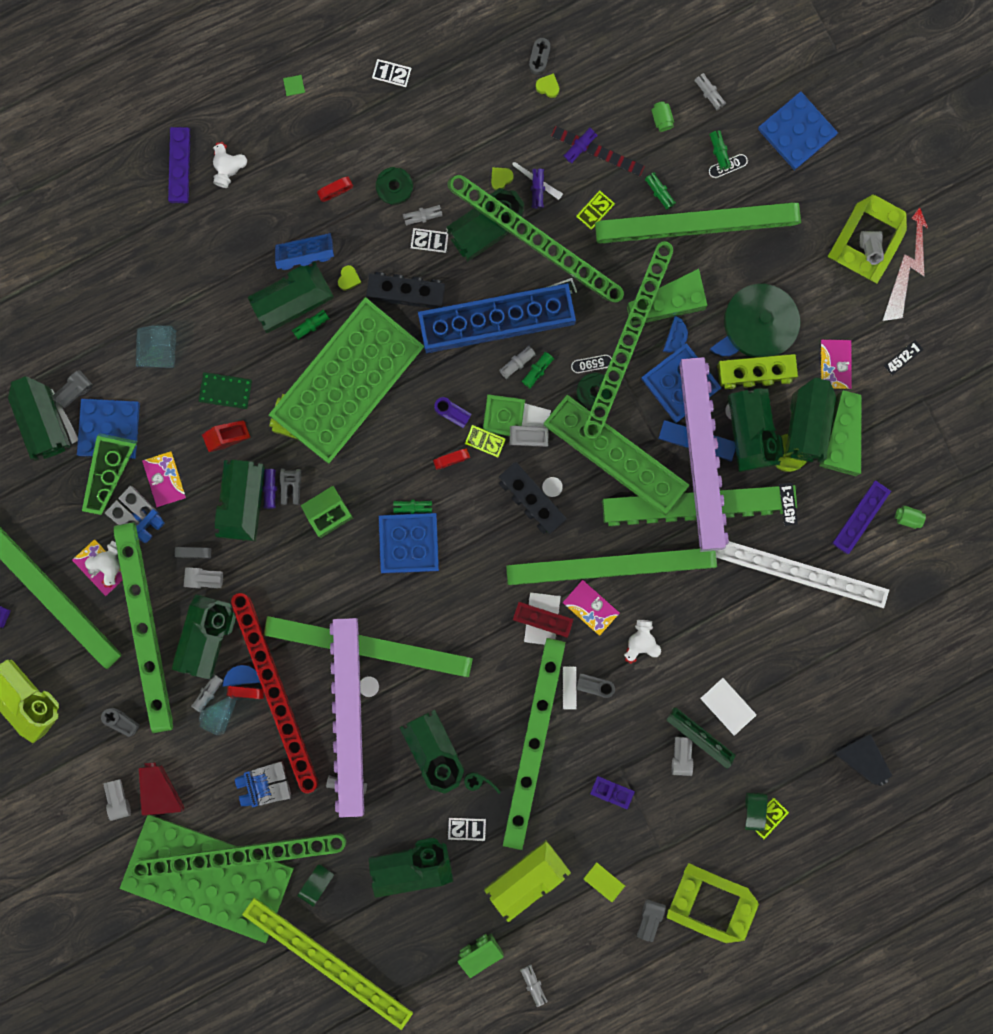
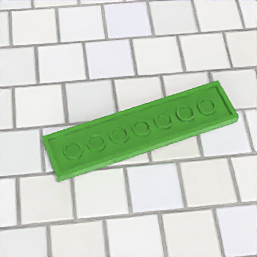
[544,395,689,516]

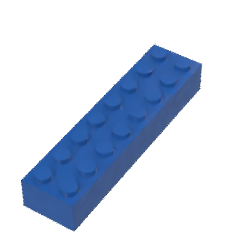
[418,283,576,353]

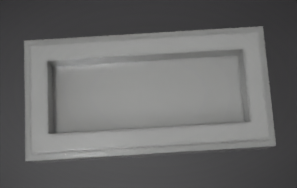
[510,426,548,447]

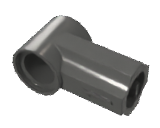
[53,370,93,408]
[576,673,615,698]
[637,899,666,942]

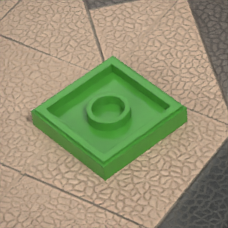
[483,395,525,436]

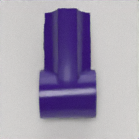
[434,397,472,428]

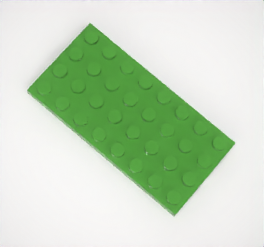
[268,297,424,464]
[120,815,294,943]

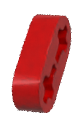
[317,177,353,202]
[433,448,470,470]
[227,686,264,699]

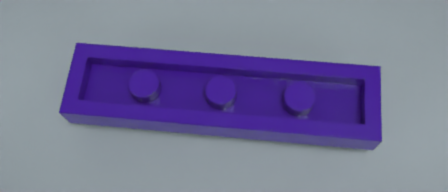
[168,127,190,203]
[831,480,891,554]

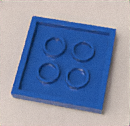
[758,92,838,171]
[275,233,334,270]
[641,343,721,423]
[77,399,140,459]
[379,513,439,574]

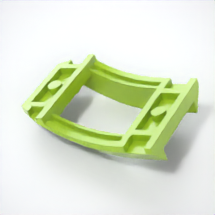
[827,195,907,284]
[667,863,759,943]

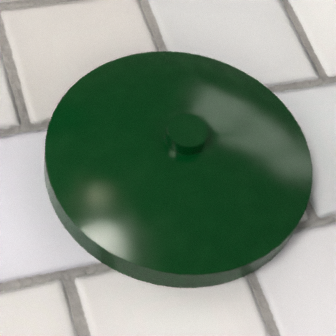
[724,284,800,358]

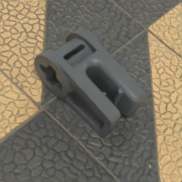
[280,468,301,505]
[101,708,140,737]

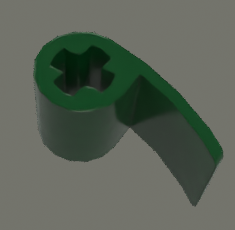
[464,772,500,794]
[745,793,768,831]
[297,864,334,907]

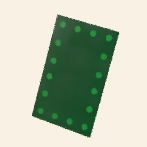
[198,372,252,409]

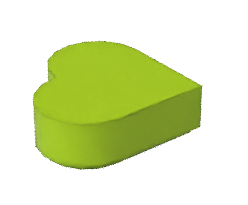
[536,73,559,98]
[491,167,514,190]
[338,265,362,291]

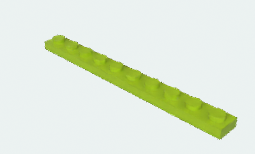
[242,897,413,1030]

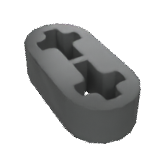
[529,38,550,75]
[175,547,211,559]

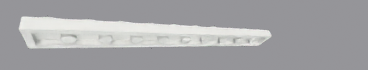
[699,541,889,608]

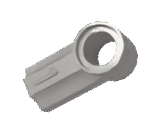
[860,231,884,265]
[184,568,223,588]
[672,737,693,776]
[103,779,131,821]

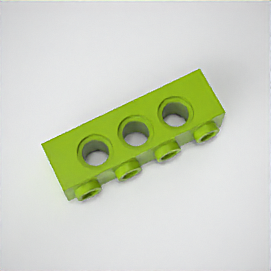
[717,354,798,389]

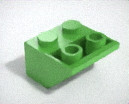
[301,486,353,538]
[457,933,504,978]

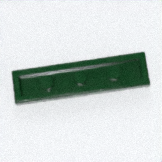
[666,707,736,769]

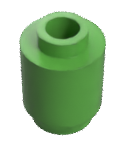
[651,102,674,132]
[895,505,926,529]

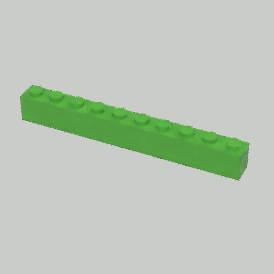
[602,485,797,526]

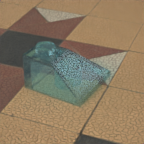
[136,325,176,368]
[199,696,238,735]

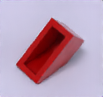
[202,420,251,452]

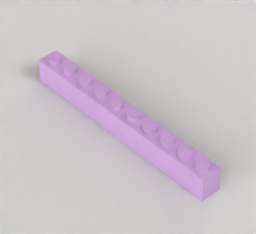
[680,357,729,552]
[330,618,364,817]

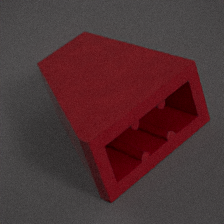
[139,762,185,815]

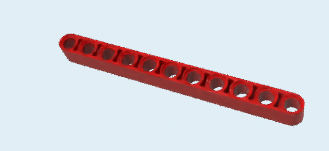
[231,593,319,793]

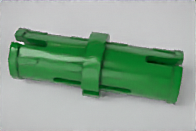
[709,130,731,170]
[645,172,676,210]
[292,309,330,340]
[521,352,554,389]
[393,499,432,514]

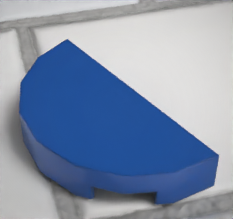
[663,316,688,353]
[709,336,739,357]
[223,665,260,686]

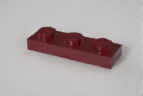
[513,602,574,638]

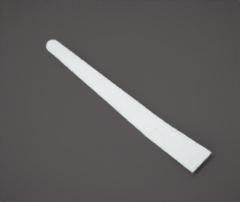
[513,162,563,200]
[51,389,78,444]

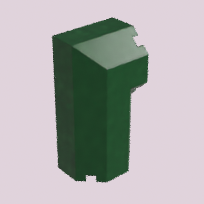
[446,188,524,262]
[247,262,334,333]
[8,376,71,461]
[785,378,836,462]
[728,389,784,472]
[215,460,265,542]
[172,594,236,679]
[399,709,464,794]
[369,838,454,898]

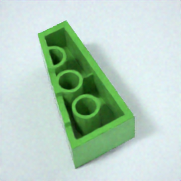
[627,269,707,326]
[819,390,861,476]
[82,433,138,515]

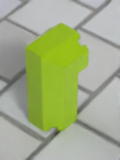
[0,660,59,743]
[484,840,571,922]

